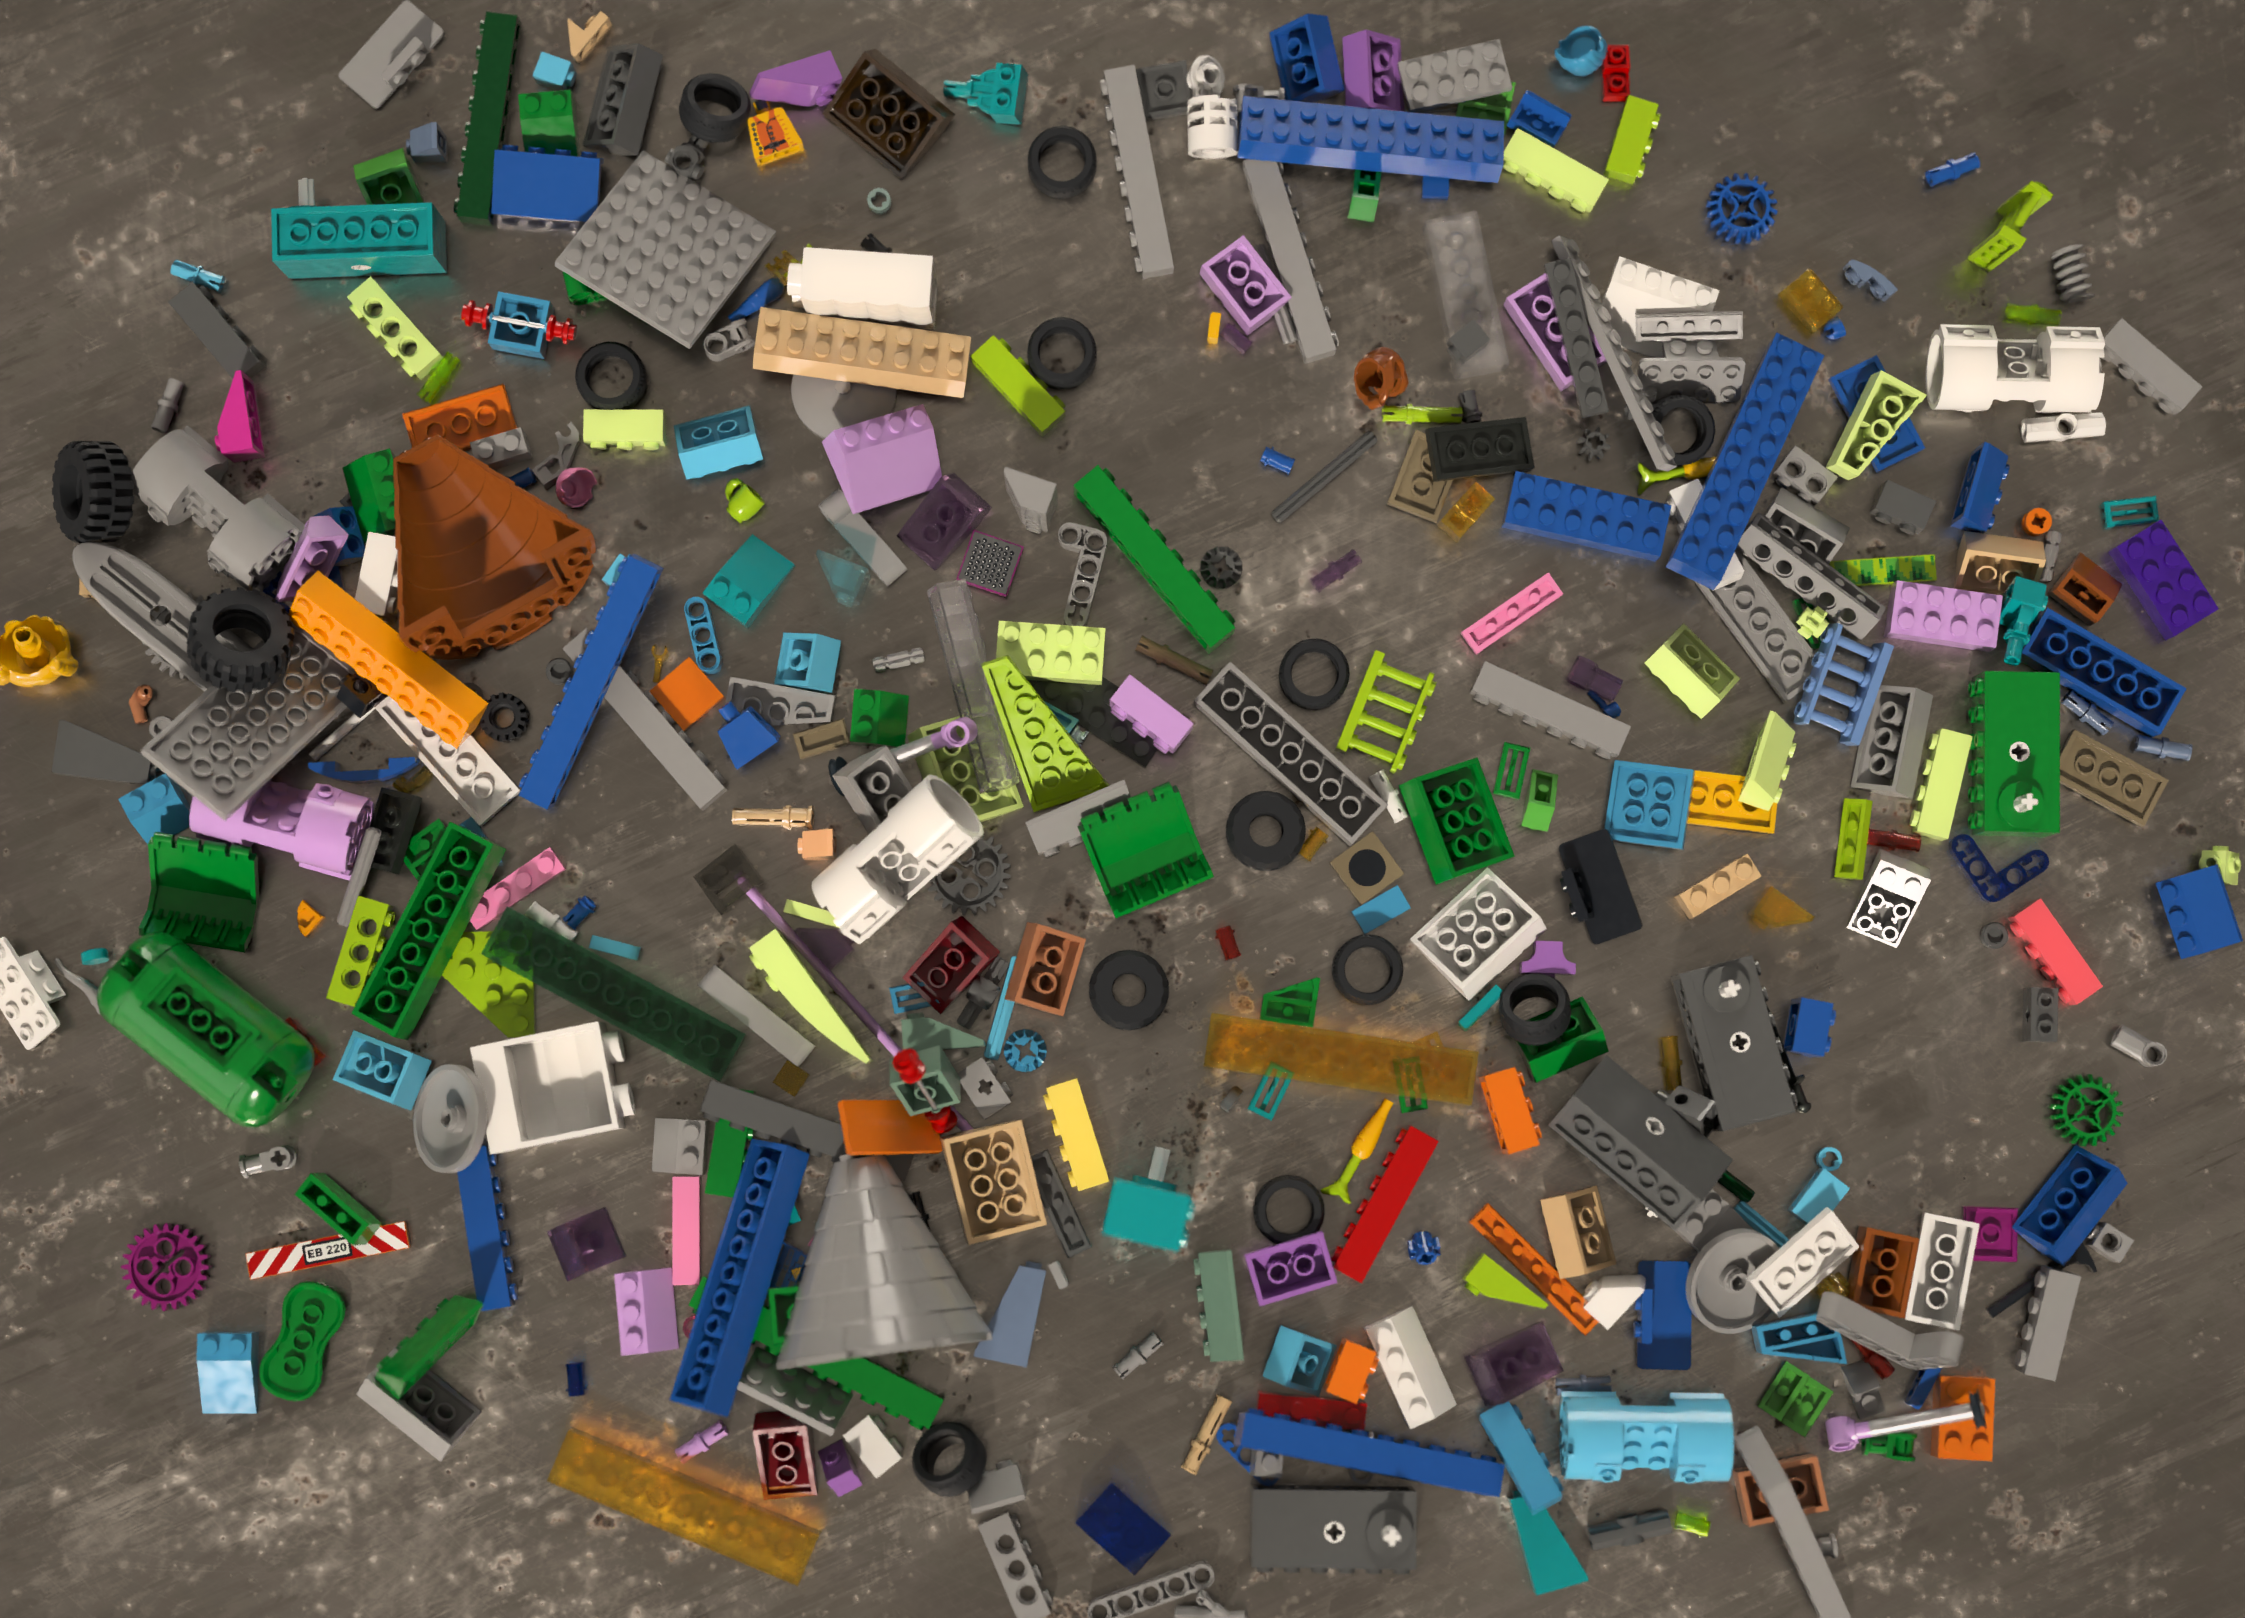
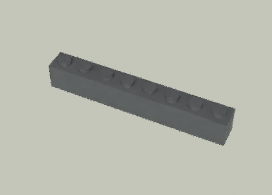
[699,1079,914,1181]

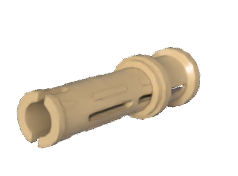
[732,805,814,830]

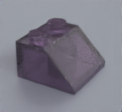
[547,1207,626,1281]

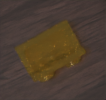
[1778,268,1843,334]

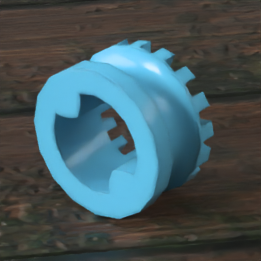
[1816,1147,1842,1171]

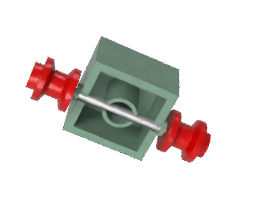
[890,1045,961,1133]

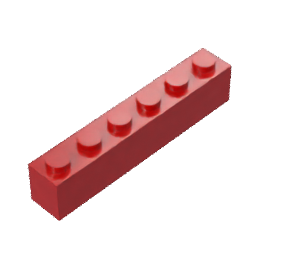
[1331,1125,1439,1284]

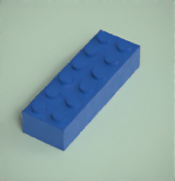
[1501,471,1672,562]
[2021,607,2187,737]

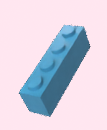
[1479,1400,1564,1515]

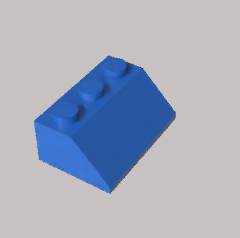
[1269,14,1345,103]
[1950,442,2010,533]
[2156,864,2243,959]

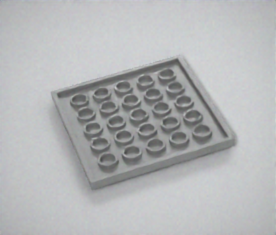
[555,150,776,349]

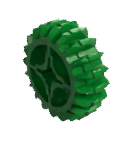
[2049,1074,2124,1146]

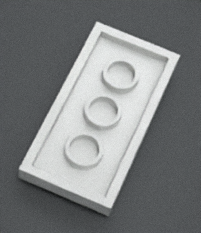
[1747,1207,1859,1318]

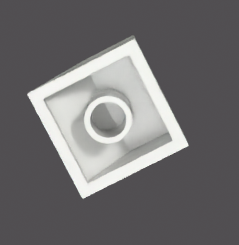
[1583,1275,1646,1329]

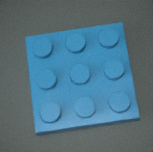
[1604,760,1695,850]

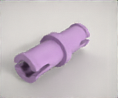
[675,1419,729,1464]

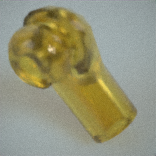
[393,766,433,793]

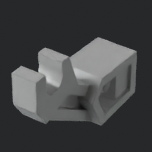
[532,422,581,490]

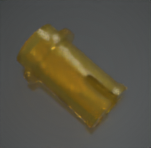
[1299,826,1329,861]

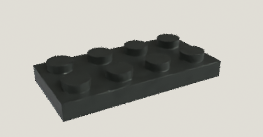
[1425,417,1535,482]

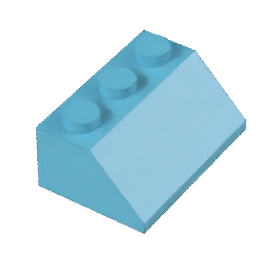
[674,405,763,480]

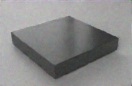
[1136,60,1193,122]

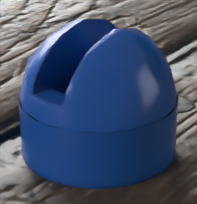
[1824,316,1846,340]

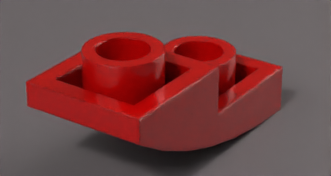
[1602,45,1630,102]

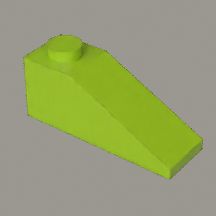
[1462,1253,1549,1309]

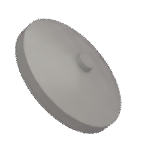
[791,375,897,439]
[413,1064,487,1173]
[1686,1228,1780,1334]

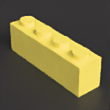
[1043,1078,1109,1191]

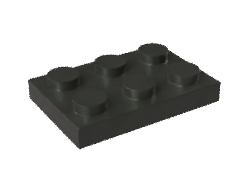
[369,787,422,875]

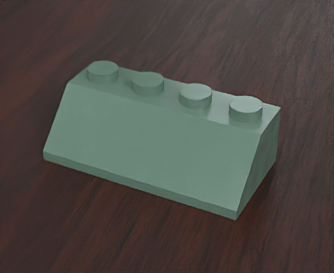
[1193,1249,1244,1362]

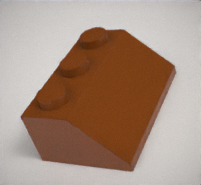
[1845,1226,1920,1318]

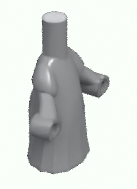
[1174,1590,1248,1618]

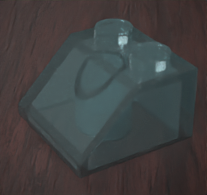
[816,550,871,607]

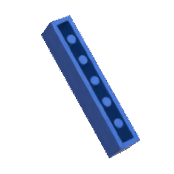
[457,1145,518,1311]

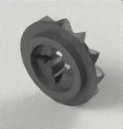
[1200,546,1242,589]

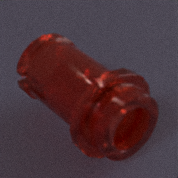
[1215,925,1241,961]

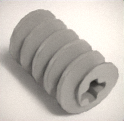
[2051,244,2095,303]

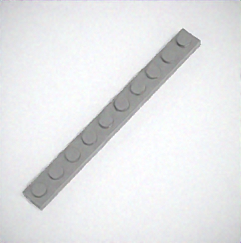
[1551,235,1677,471]

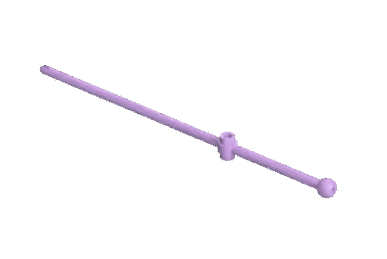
[737,877,974,1131]

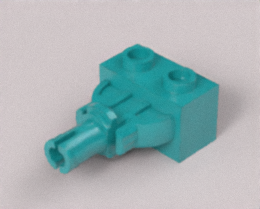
[943,63,1029,125]
[1999,576,2048,666]

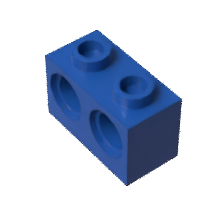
[312,506,365,566]

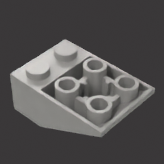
[1847,848,1931,948]

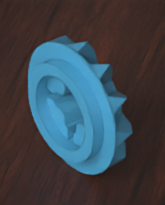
[1004,1029,1047,1072]

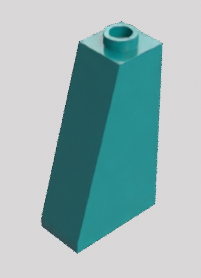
[1507,1489,1589,1595]

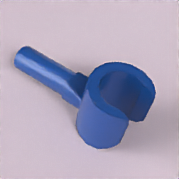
[1587,689,1621,718]

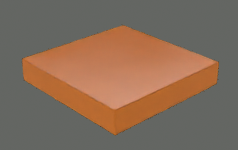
[649,657,725,732]

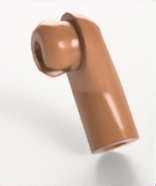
[129,684,153,724]

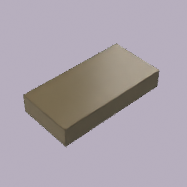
[793,718,851,760]

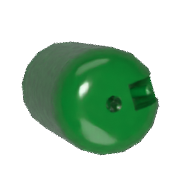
[97,932,315,1127]

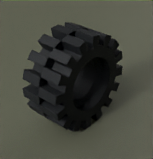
[480,693,530,742]

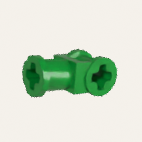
[1861,1432,1917,1462]

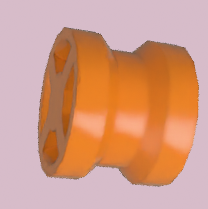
[2020,508,2052,537]

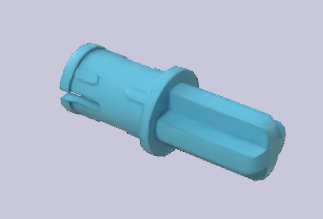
[171,260,225,293]

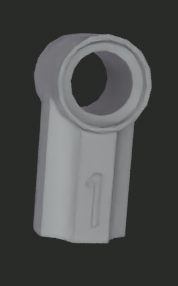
[2110,1025,2167,1067]

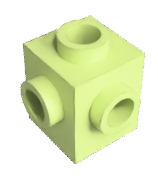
[2199,846,2241,885]

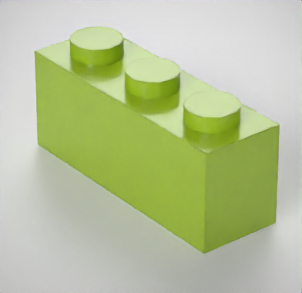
[1603,95,1661,185]

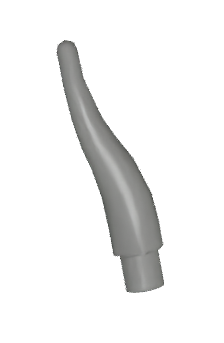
[54,958,100,1015]

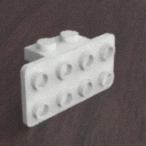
[0,936,66,1050]

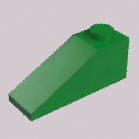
[1348,169,1381,222]

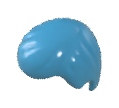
[1554,25,1608,76]

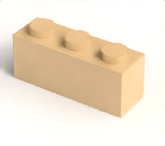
[1675,853,1761,920]

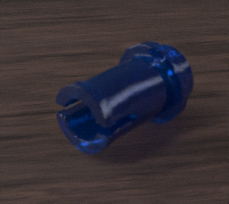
[565,1362,587,1397]

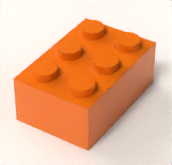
[1479,1067,1542,1154]
[1931,1374,1995,1461]

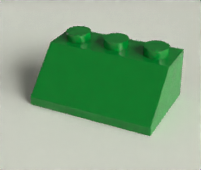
[342,448,396,544]
[1514,996,1609,1083]

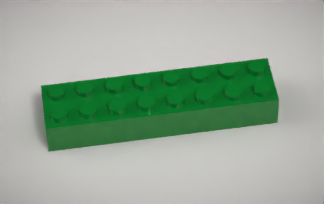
[1073,465,1236,655]
[351,821,506,1040]

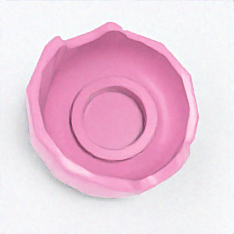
[555,467,597,508]

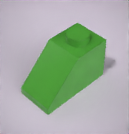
[1521,769,1558,832]

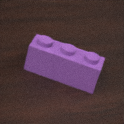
[1342,30,1404,111]
[1244,1231,1337,1306]

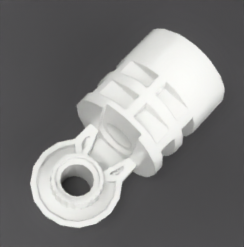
[1187,55,1238,159]

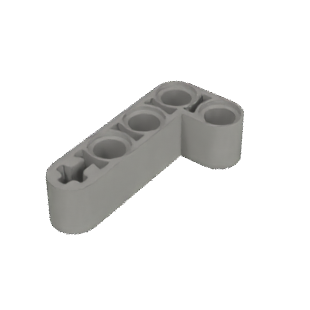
[818,488,908,587]
[1058,522,1107,627]

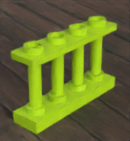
[1967,181,2053,273]
[1335,650,1437,774]

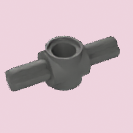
[957,956,1009,1029]

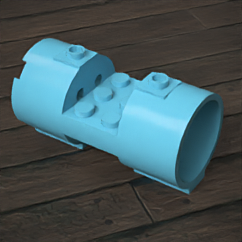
[1559,1391,1734,1484]

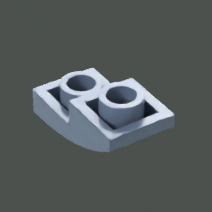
[1843,259,1898,302]

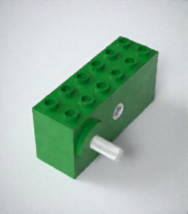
[1968,671,2060,837]

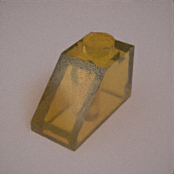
[1748,886,1815,929]

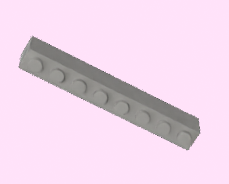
[1100,65,1174,279]
[1242,159,1339,364]
[562,628,727,811]

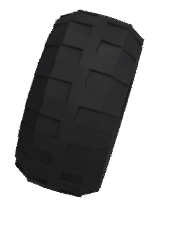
[1226,791,1306,871]
[1089,950,1169,1030]

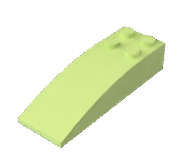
[749,929,873,1064]

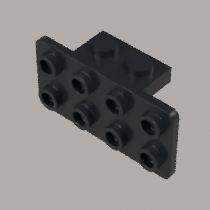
[1559,829,1643,944]

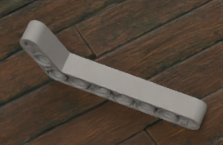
[1734,1426,1851,1618]

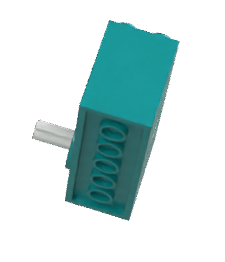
[271,178,447,279]
[1102,1146,1195,1252]

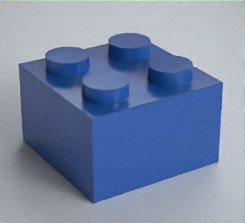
[1783,997,1836,1058]

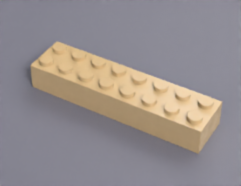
[753,307,971,398]

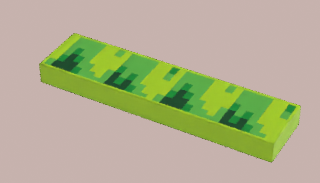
[1828,554,1937,587]

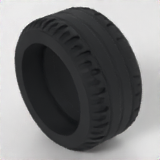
[679,73,751,143]
[1028,126,1097,198]
[1027,317,1097,389]
[575,341,647,410]
[1644,395,1716,465]
[1279,638,1350,710]
[1332,934,1403,1005]
[1499,973,1571,1046]
[1253,1175,1325,1244]
[912,1421,987,1497]

